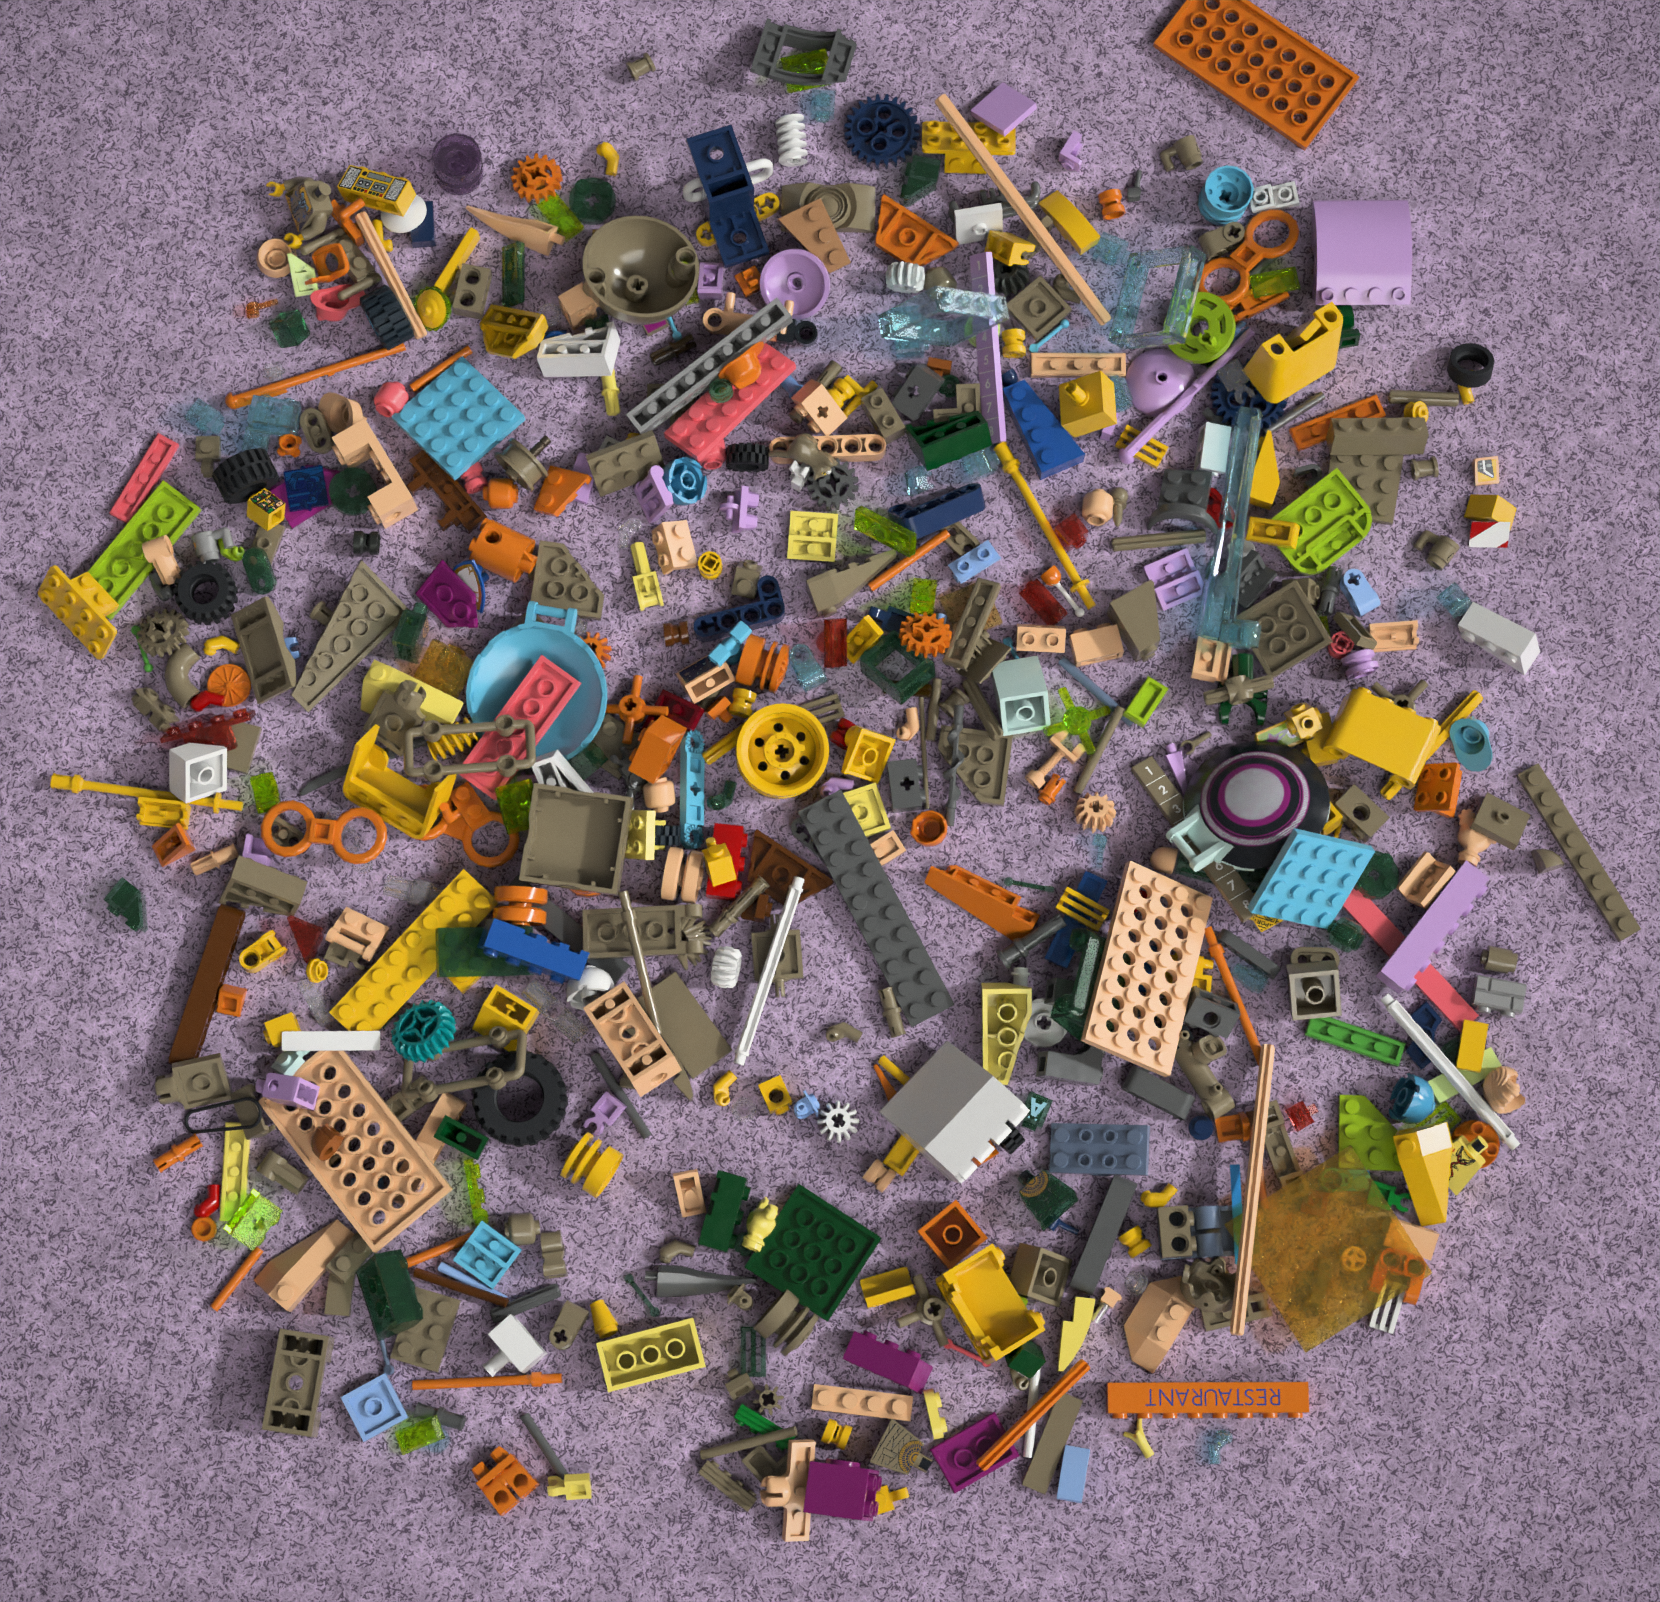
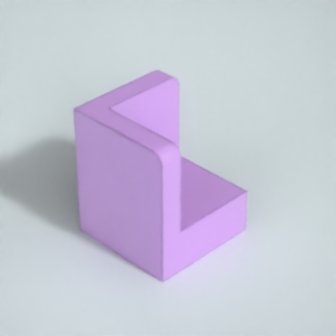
[242,834,272,866]

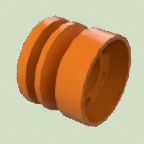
[735,634,790,694]

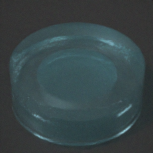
[424,1427,450,1453]

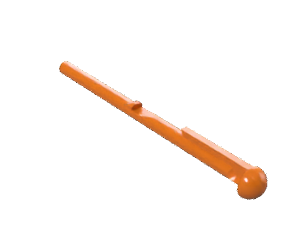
[225,343,406,409]

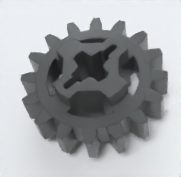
[807,458,859,510]

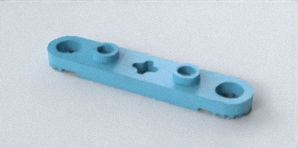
[680,730,705,850]

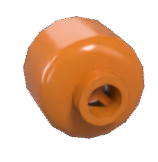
[483,478,518,509]

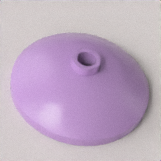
[760,248,830,320]
[1125,349,1196,417]

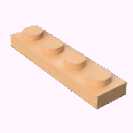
[811,1384,913,1421]

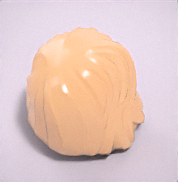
[1483,1066,1526,1114]

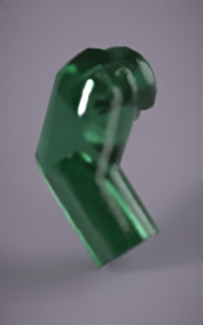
[707,780,737,811]

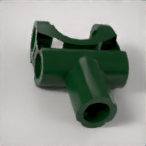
[1217,653,1268,726]

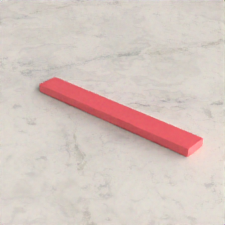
[1342,884,1479,1032]

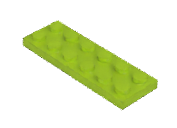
[88,480,202,621]

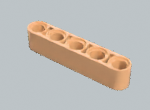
[769,434,886,464]
[393,1093,467,1206]

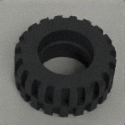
[472,1050,568,1147]

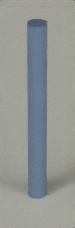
[1058,656,1134,727]

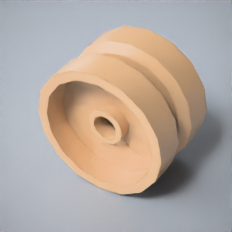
[661,846,704,904]

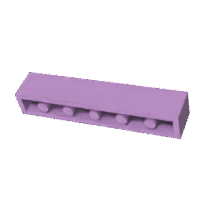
[1376,860,1490,994]

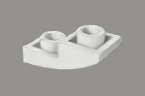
[1250,181,1300,213]

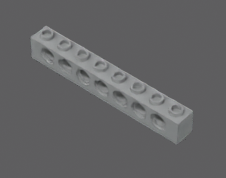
[626,298,793,434]

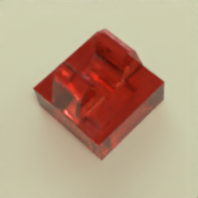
[1285,1100,1319,1132]

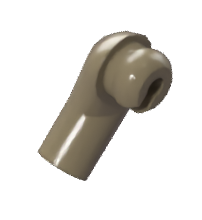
[826,1022,863,1043]
[1010,1368,1029,1391]

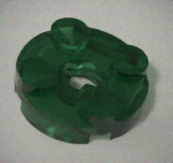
[569,178,616,225]
[329,467,377,516]
[1354,851,1399,900]

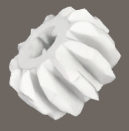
[885,261,925,294]
[711,946,742,988]
[817,1100,859,1143]

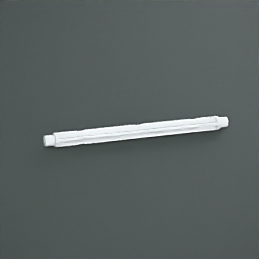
[733,876,804,1066]
[1380,993,1520,1150]

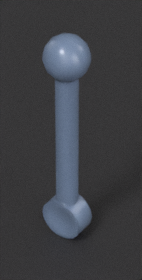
[374,1324,394,1375]

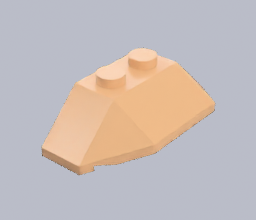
[1124,1276,1195,1374]

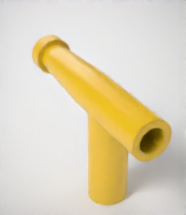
[843,375,878,418]

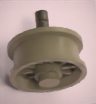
[494,435,551,492]

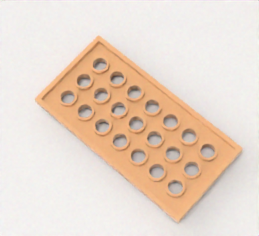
[1081,861,1213,1077]
[258,1051,453,1253]

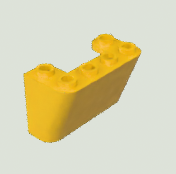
[1243,302,1343,404]
[1322,687,1441,790]

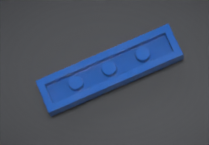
[1044,871,1108,969]

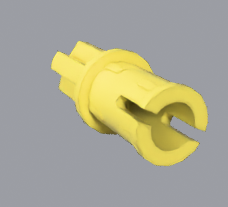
[601,369,621,416]

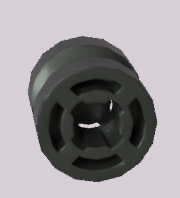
[353,531,380,555]

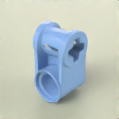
[1339,569,1381,617]

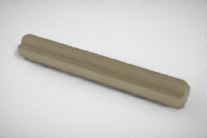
[1112,529,1206,551]

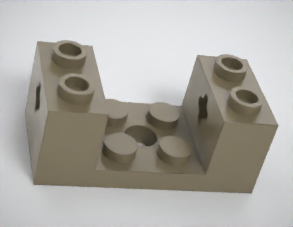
[262,1329,335,1438]

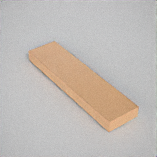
[1031,353,1126,378]

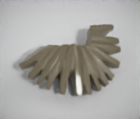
[671,918,712,970]

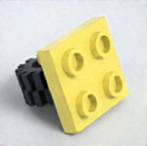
[625,810,681,860]

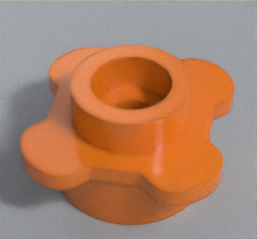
[277,434,302,457]

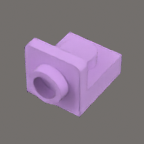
[1058,130,1083,172]

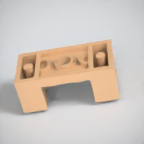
[332,418,418,529]
[583,981,682,1097]

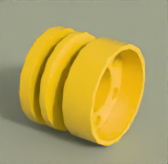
[560,1132,624,1198]

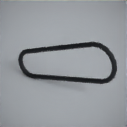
[184,1097,262,1134]

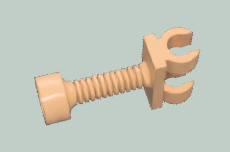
[1025,727,1086,790]

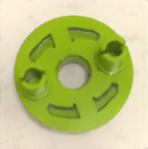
[1163,292,1236,364]

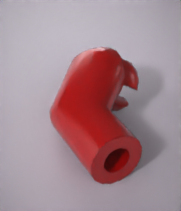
[194,1184,220,1218]

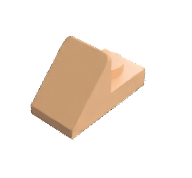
[673,1169,707,1218]

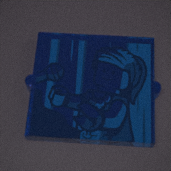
[283,465,329,512]

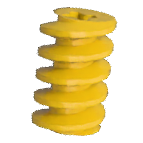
[426,717,479,761]

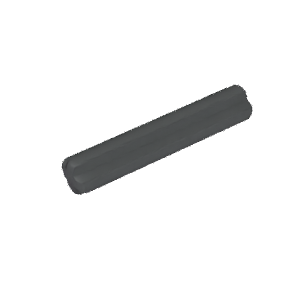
[490,1283,561,1323]

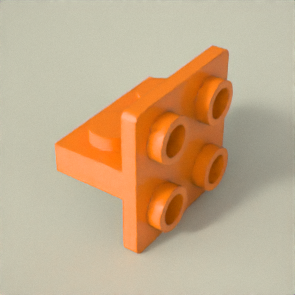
[1414,762,1462,818]

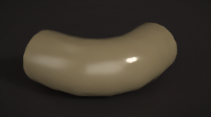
[164,643,201,708]

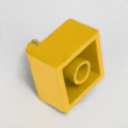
[1059,370,1117,438]

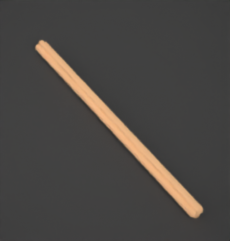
[935,94,1111,326]
[1230,1044,1275,1336]

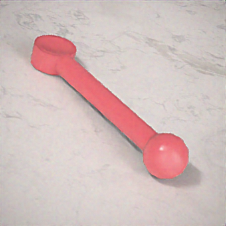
[944,1339,991,1367]

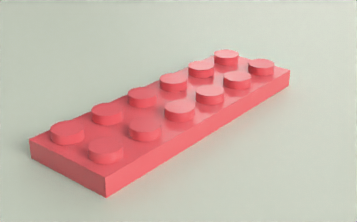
[664,343,796,462]
[459,655,582,801]

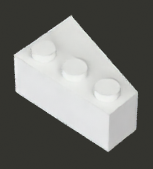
[537,321,620,377]
[1458,602,1540,675]
[532,749,594,793]

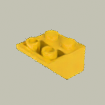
[472,984,540,1052]

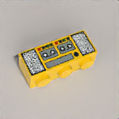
[337,165,416,217]

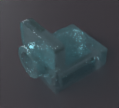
[811,89,836,123]

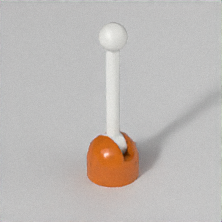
[1040,565,1084,617]

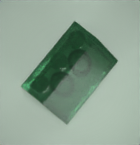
[356,1249,423,1341]

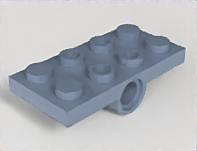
[1049,1123,1150,1176]
[1156,1205,1260,1260]

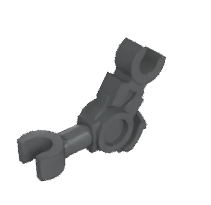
[610,747,647,810]

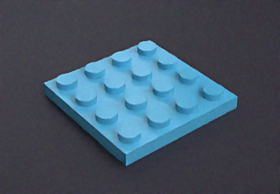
[391,356,526,481]
[1247,828,1375,929]

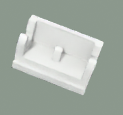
[1194,422,1231,476]

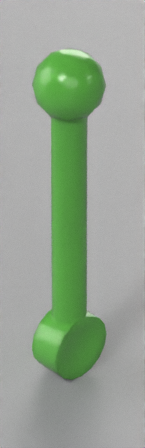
[131,626,153,672]

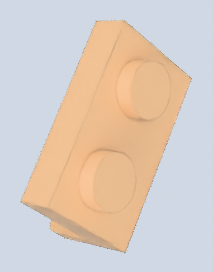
[652,520,698,575]
[1396,851,1456,909]

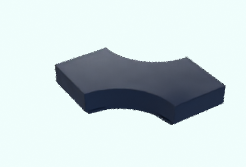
[1405,1001,1442,1070]

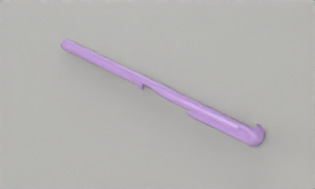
[1118,328,1255,464]

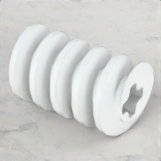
[775,114,808,167]

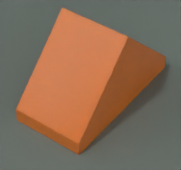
[152,823,196,867]

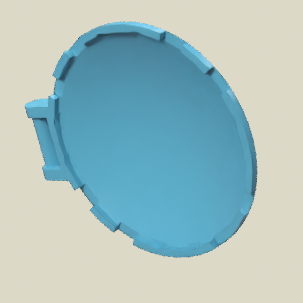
[466,601,607,768]

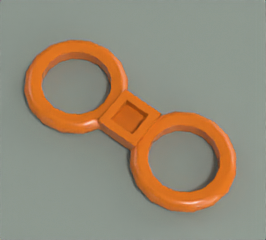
[1194,209,1299,306]
[406,784,520,868]
[261,800,387,864]

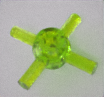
[1043,687,1110,755]

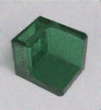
[269,310,310,348]

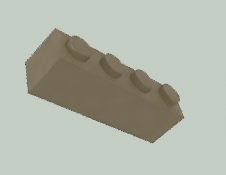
[1326,417,1429,455]

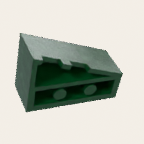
[905,411,992,471]
[698,1170,751,1254]

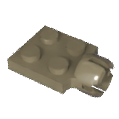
[362,680,427,757]
[155,1053,233,1110]

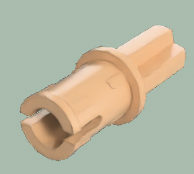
[190,843,239,876]

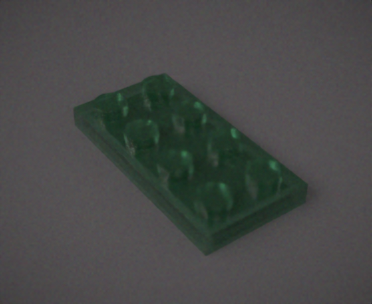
[435,926,534,977]

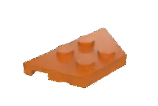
[875,194,959,266]

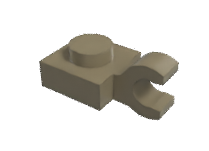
[195,436,221,478]

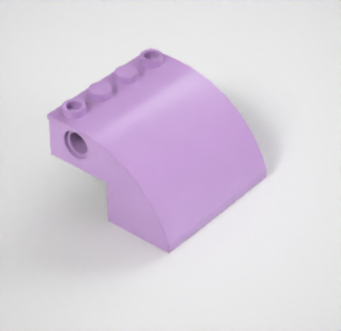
[1311,200,1412,305]

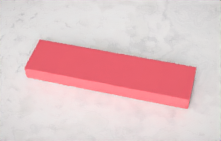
[109,433,179,524]

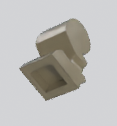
[541,1230,568,1279]

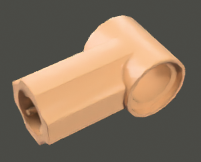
[142,535,181,585]

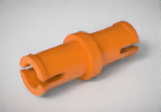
[153,1133,203,1173]

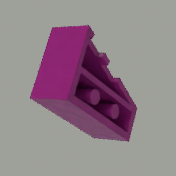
[842,1330,933,1394]

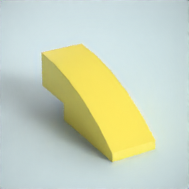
[1057,1297,1095,1372]

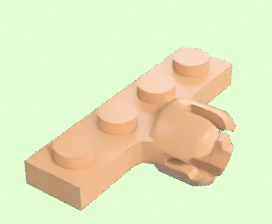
[760,1439,816,1542]

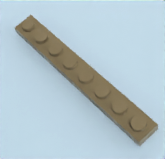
[1516,763,1641,942]

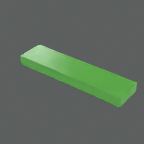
[1304,1017,1406,1067]

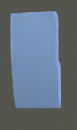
[1057,1445,1090,1503]

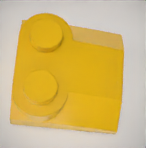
[841,725,896,784]

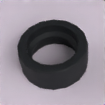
[1447,343,1495,388]

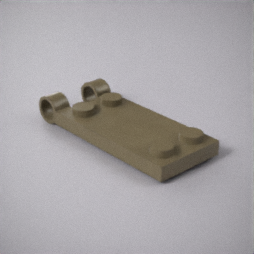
[582,904,704,959]

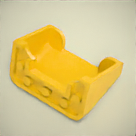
[935,1243,1046,1365]

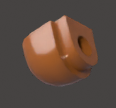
[311,1123,345,1161]

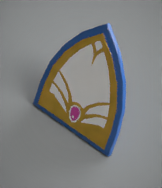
[452,559,489,614]

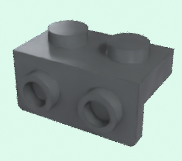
[1222,550,1277,609]

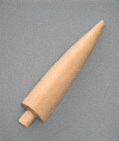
[466,206,565,256]

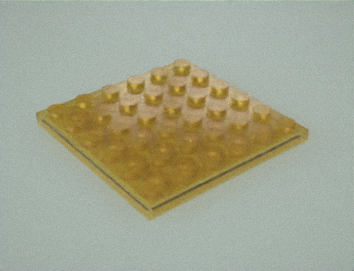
[1224,1145,1432,1353]

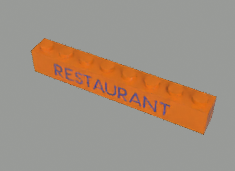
[1106,1382,1309,1419]

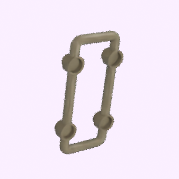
[403,715,536,783]
[401,1026,527,1102]

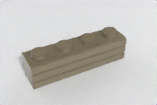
[698,1460,757,1512]

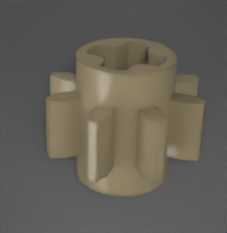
[753,1384,784,1415]

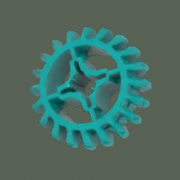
[390,999,457,1063]

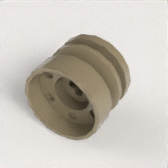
[753,1289,819,1356]

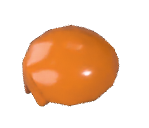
[910,810,948,847]

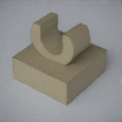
[725,1367,756,1401]

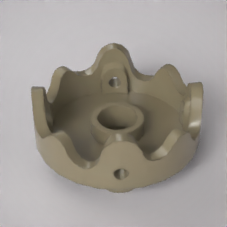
[1180,1256,1236,1313]

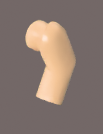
[896,707,920,741]

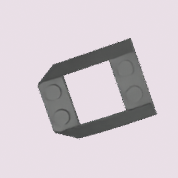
[750,18,857,86]

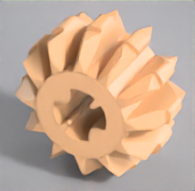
[1074,792,1116,833]

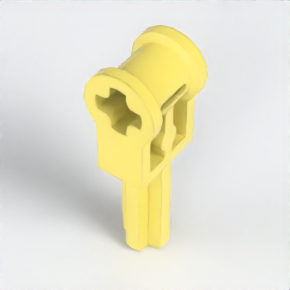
[630,542,664,611]

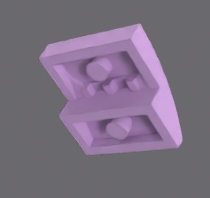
[1142,548,1207,611]

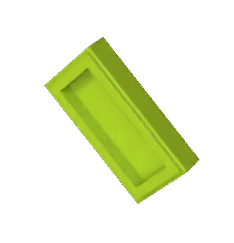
[1122,676,1169,728]

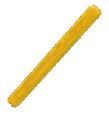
[1380,690,1483,800]

